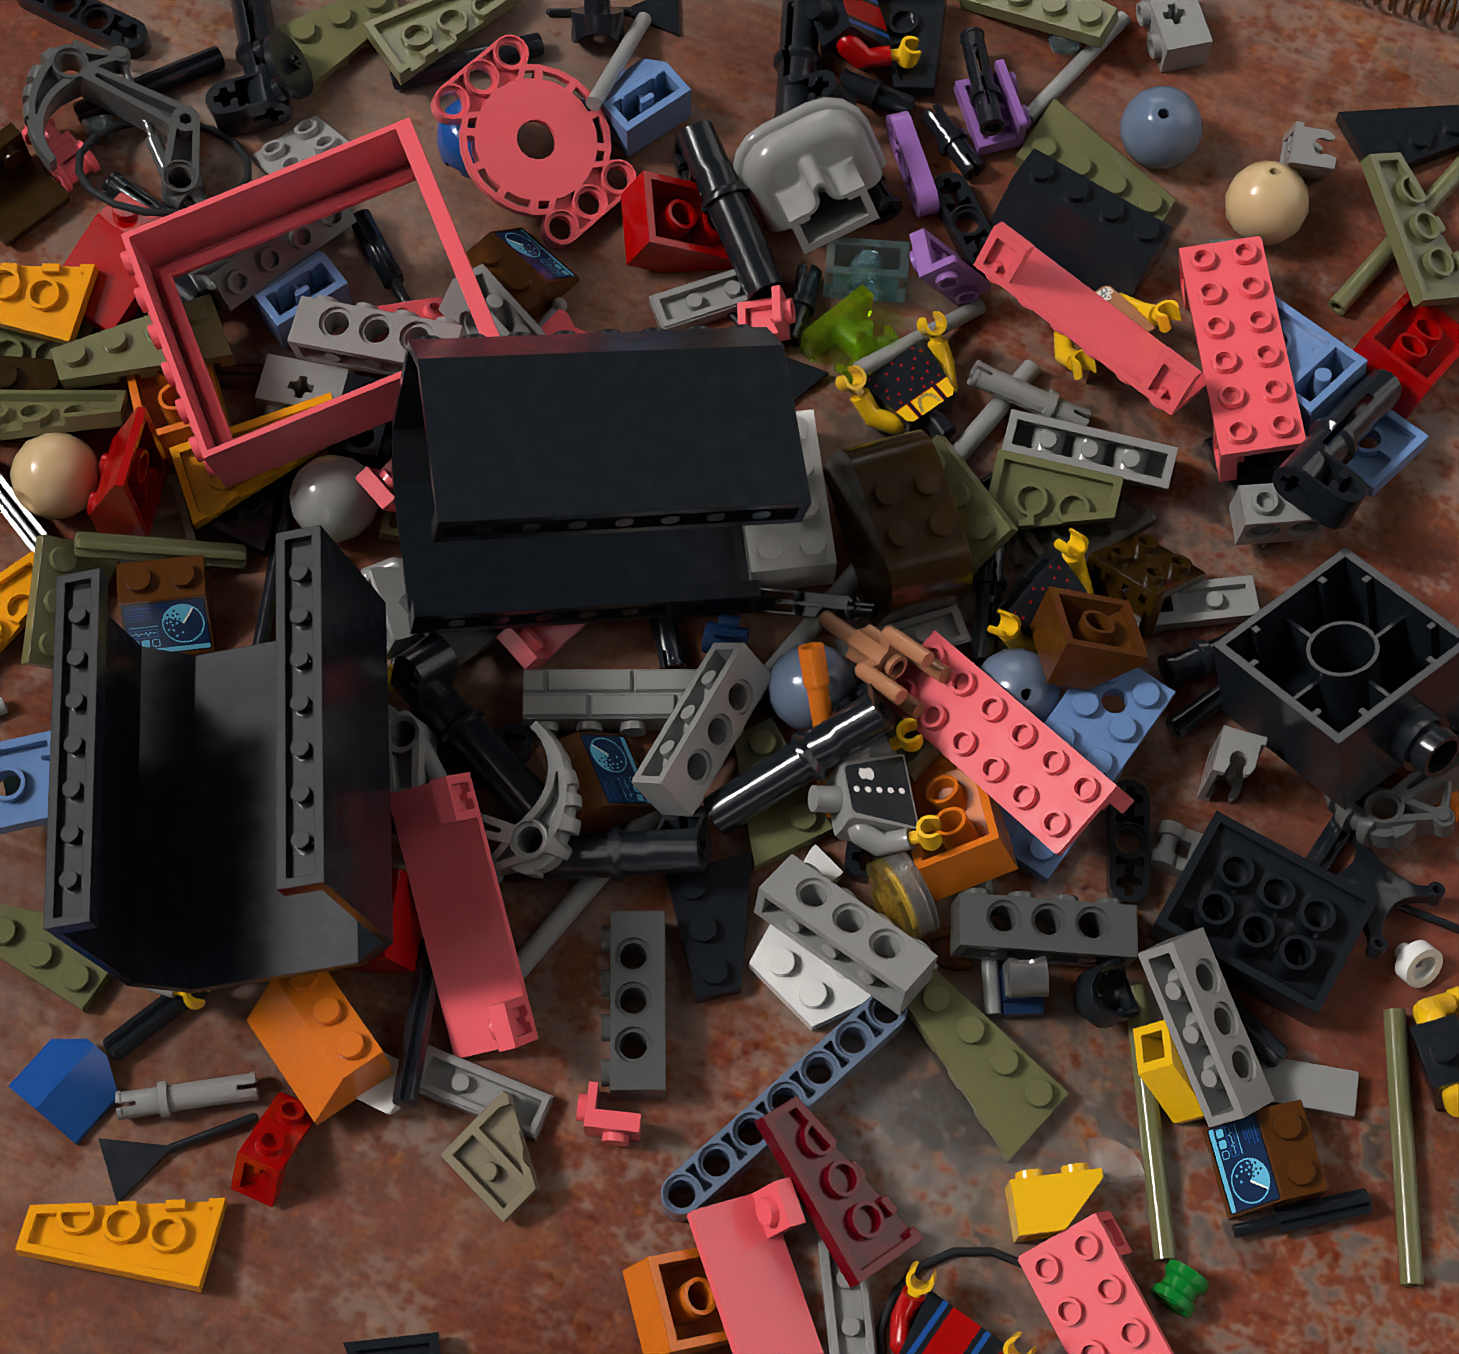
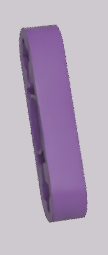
[886,111,939,218]

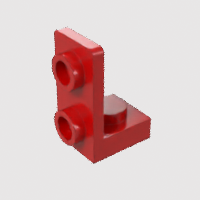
[230,1092,315,1207]

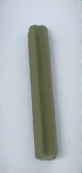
[74,531,247,569]

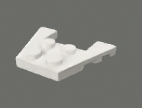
[749,844,938,1031]

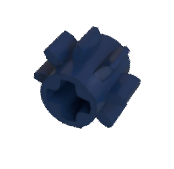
[701,613,750,653]

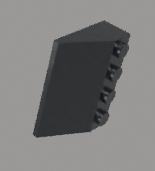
[1147,810,1379,1026]

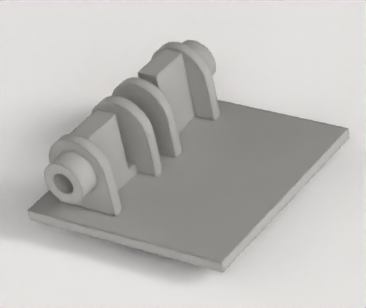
[250,115,349,174]

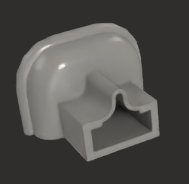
[733,97,887,254]

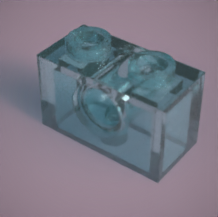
[823,237,910,303]

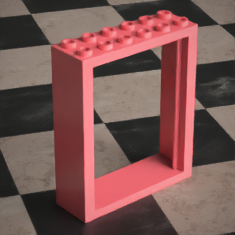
[120,117,500,488]

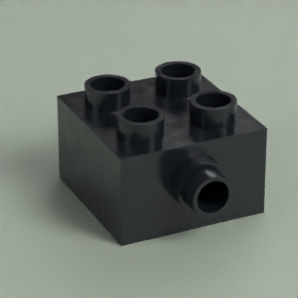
[1213,547,1459,810]

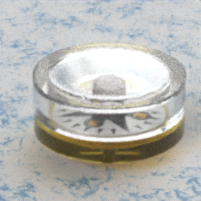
[866,851,940,939]

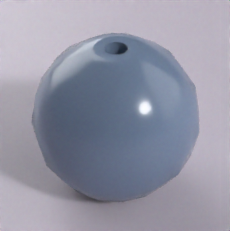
[1120,86,1203,170]
[767,643,857,732]
[980,648,1061,723]

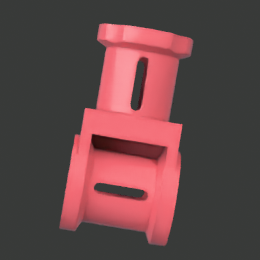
[21,118,101,193]

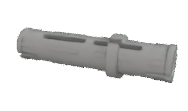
[967,360,1091,426]
[115,1071,259,1121]

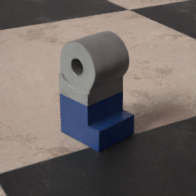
[1000,956,1049,1019]

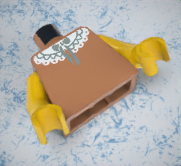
[1054,286,1182,384]

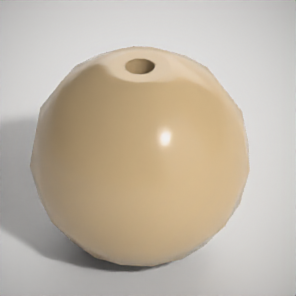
[1225,161,1309,246]
[10,433,101,520]

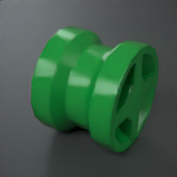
[1149,1259,1210,1319]

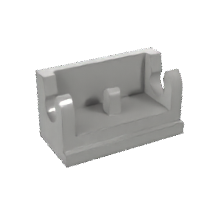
[1279,121,1336,180]
[1197,725,1268,803]

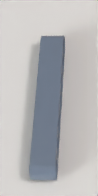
[661,996,907,1223]

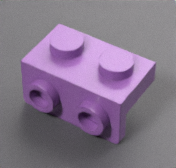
[954,59,1031,156]
[909,228,991,305]

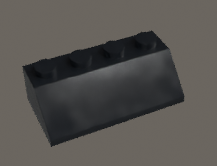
[989,148,1173,298]

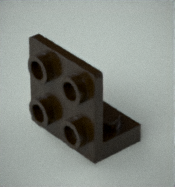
[0,123,71,247]
[1087,534,1205,638]

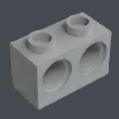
[1229,483,1326,545]

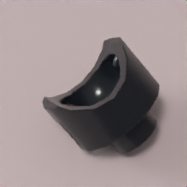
[571,0,624,43]
[1073,960,1141,1028]

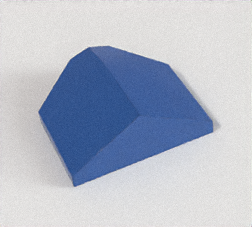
[8,1039,118,1145]

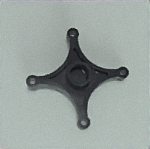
[1336,831,1446,960]

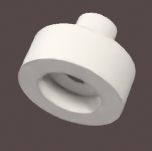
[1395,940,1443,988]

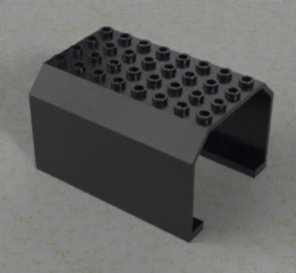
[391,324,812,634]
[43,525,393,993]

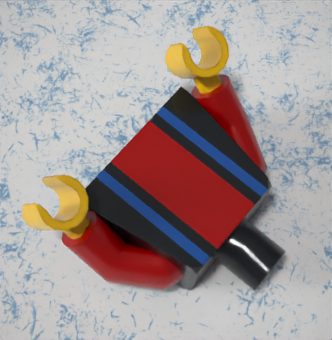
[804,0,922,72]
[889,1261,1037,1354]

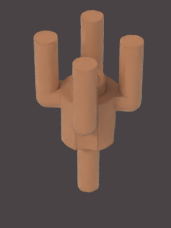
[818,610,951,719]

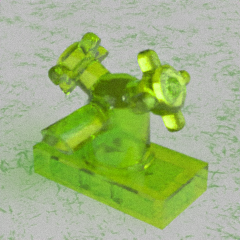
[800,284,899,385]

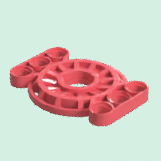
[430,34,637,250]

